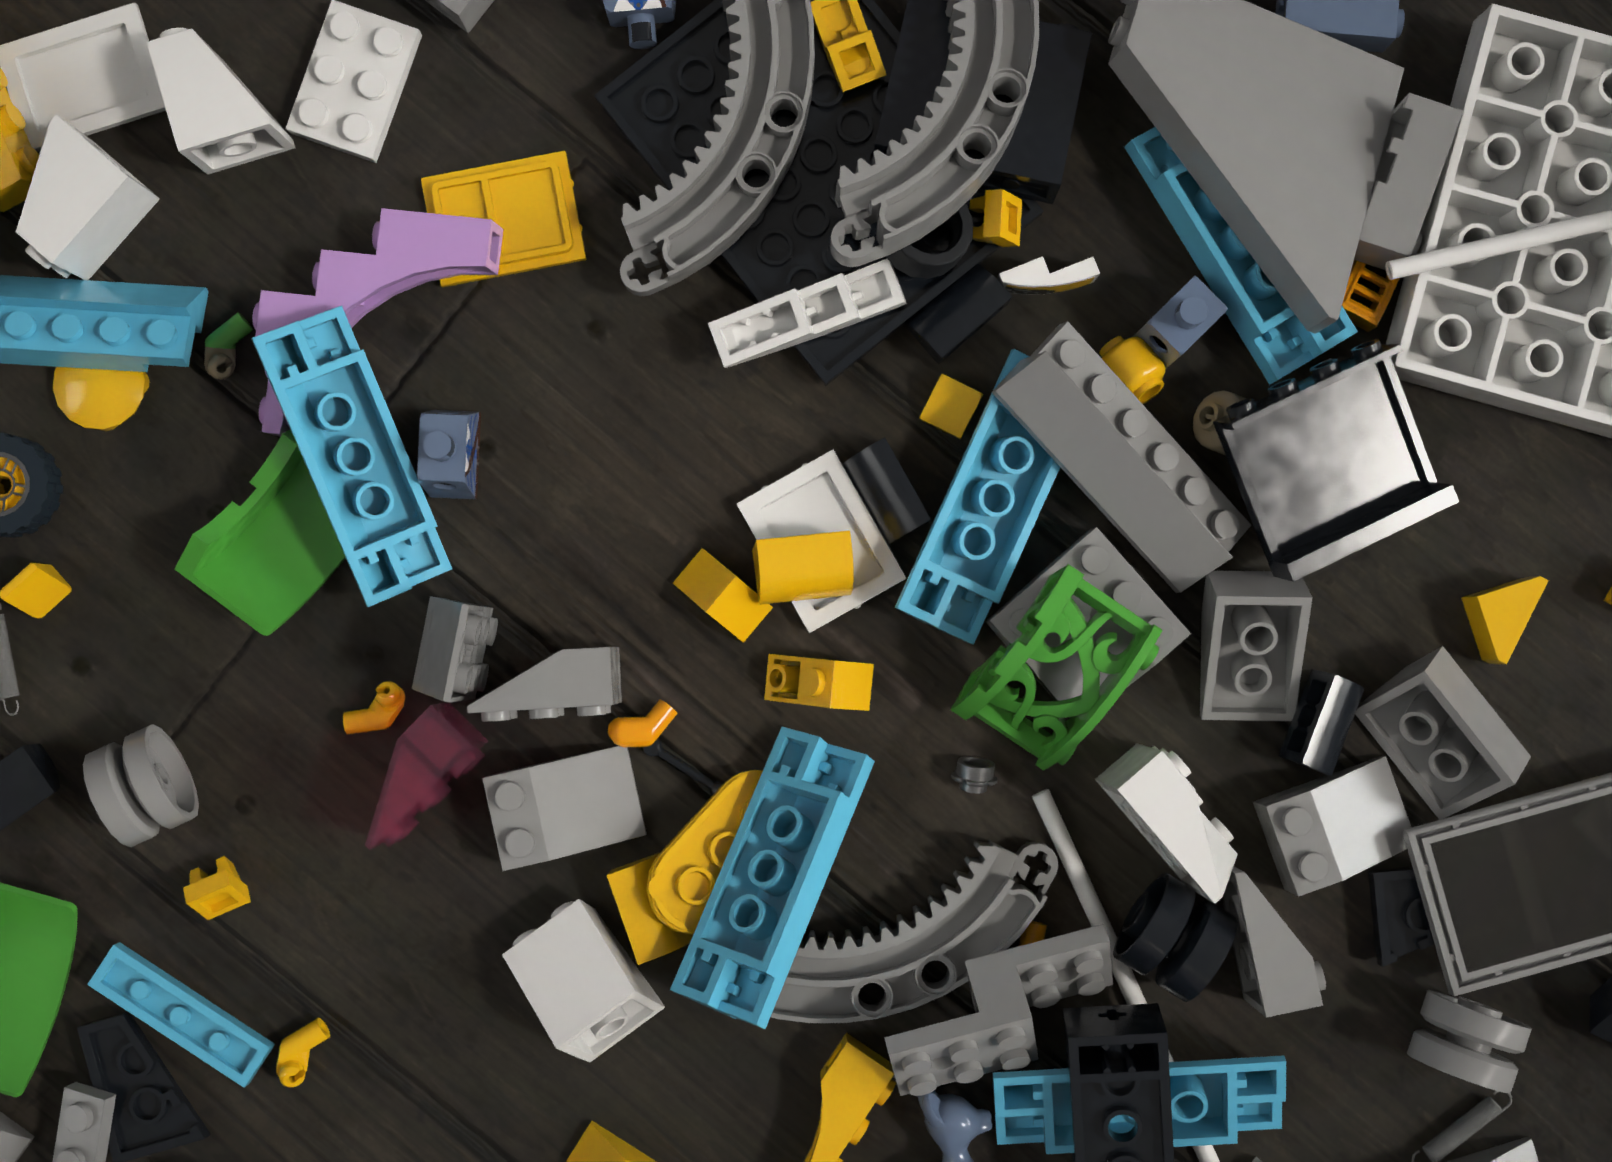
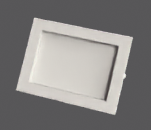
[0,2,166,152]
[737,449,906,633]

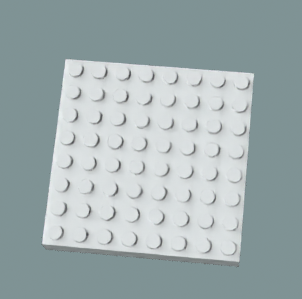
[1386,3,1612,438]

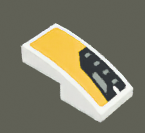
[997,256,1100,295]

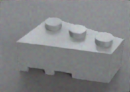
[1354,93,1463,270]

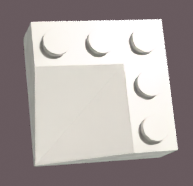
[1095,743,1238,904]

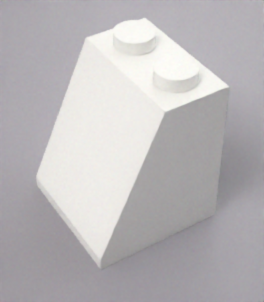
[146,28,295,174]
[16,114,160,280]
[502,899,665,1063]

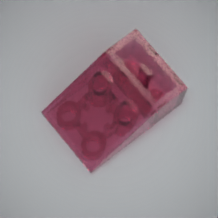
[365,702,488,850]

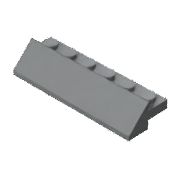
[992,321,1251,593]

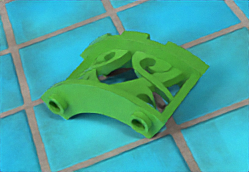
[951,564,1162,771]

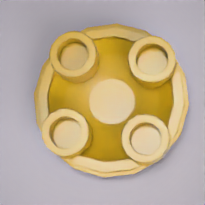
[53,367,150,431]

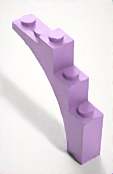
[252,208,504,437]

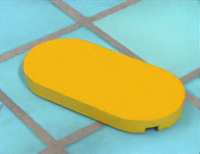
[646,770,763,934]

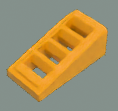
[1342,260,1400,332]

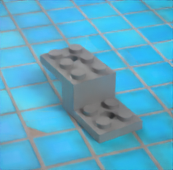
[884,924,1113,1096]

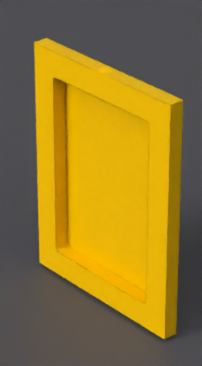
[421,151,587,287]

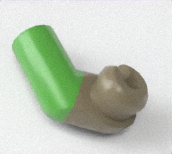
[204,312,254,380]

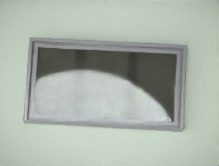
[1403,772,1612,996]

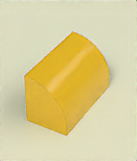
[752,531,854,605]
[607,853,693,965]

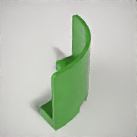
[175,430,346,636]
[0,882,78,1097]

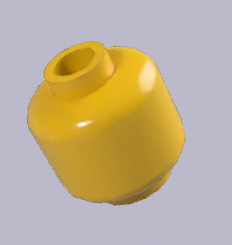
[1099,336,1166,404]

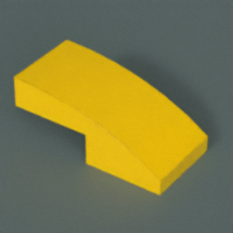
[811,0,887,92]

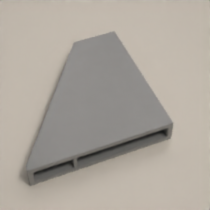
[1108,0,1404,334]

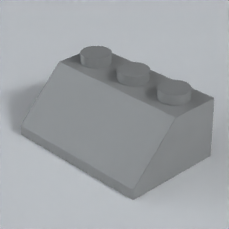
[1355,646,1531,820]

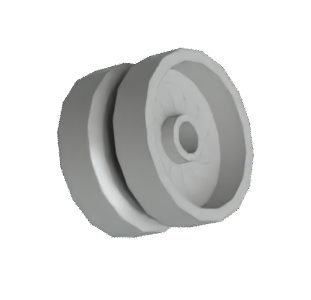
[83,724,199,847]
[1407,990,1532,1094]

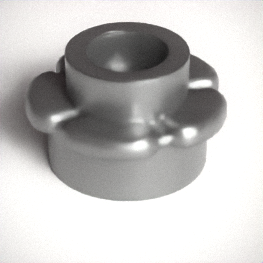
[951,756,998,794]

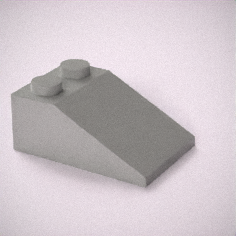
[1200,571,1313,721]
[482,746,647,871]
[1253,756,1412,897]
[1222,866,1326,1018]

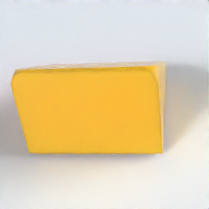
[919,374,983,439]
[0,563,72,619]

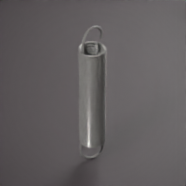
[0,604,20,716]
[1412,1091,1512,1162]

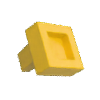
[969,189,1022,247]
[183,856,251,920]

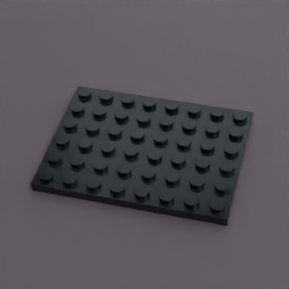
[594,0,1043,387]

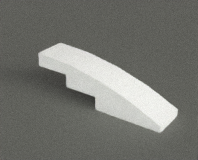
[708,259,907,368]

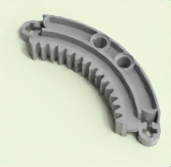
[620,0,815,296]
[830,0,1039,267]
[771,840,1058,1023]

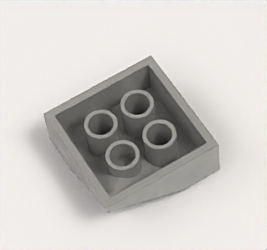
[985,527,1191,718]

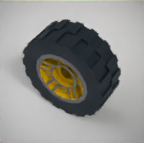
[0,433,63,538]

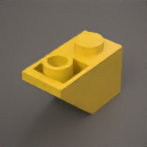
[764,654,874,711]

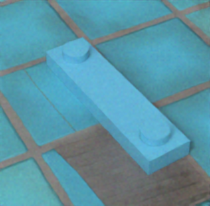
[87,942,275,1088]

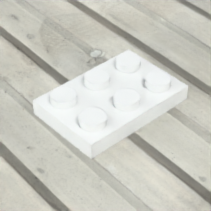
[285,0,422,163]

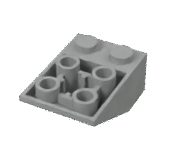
[412,596,498,703]
[467,647,622,722]

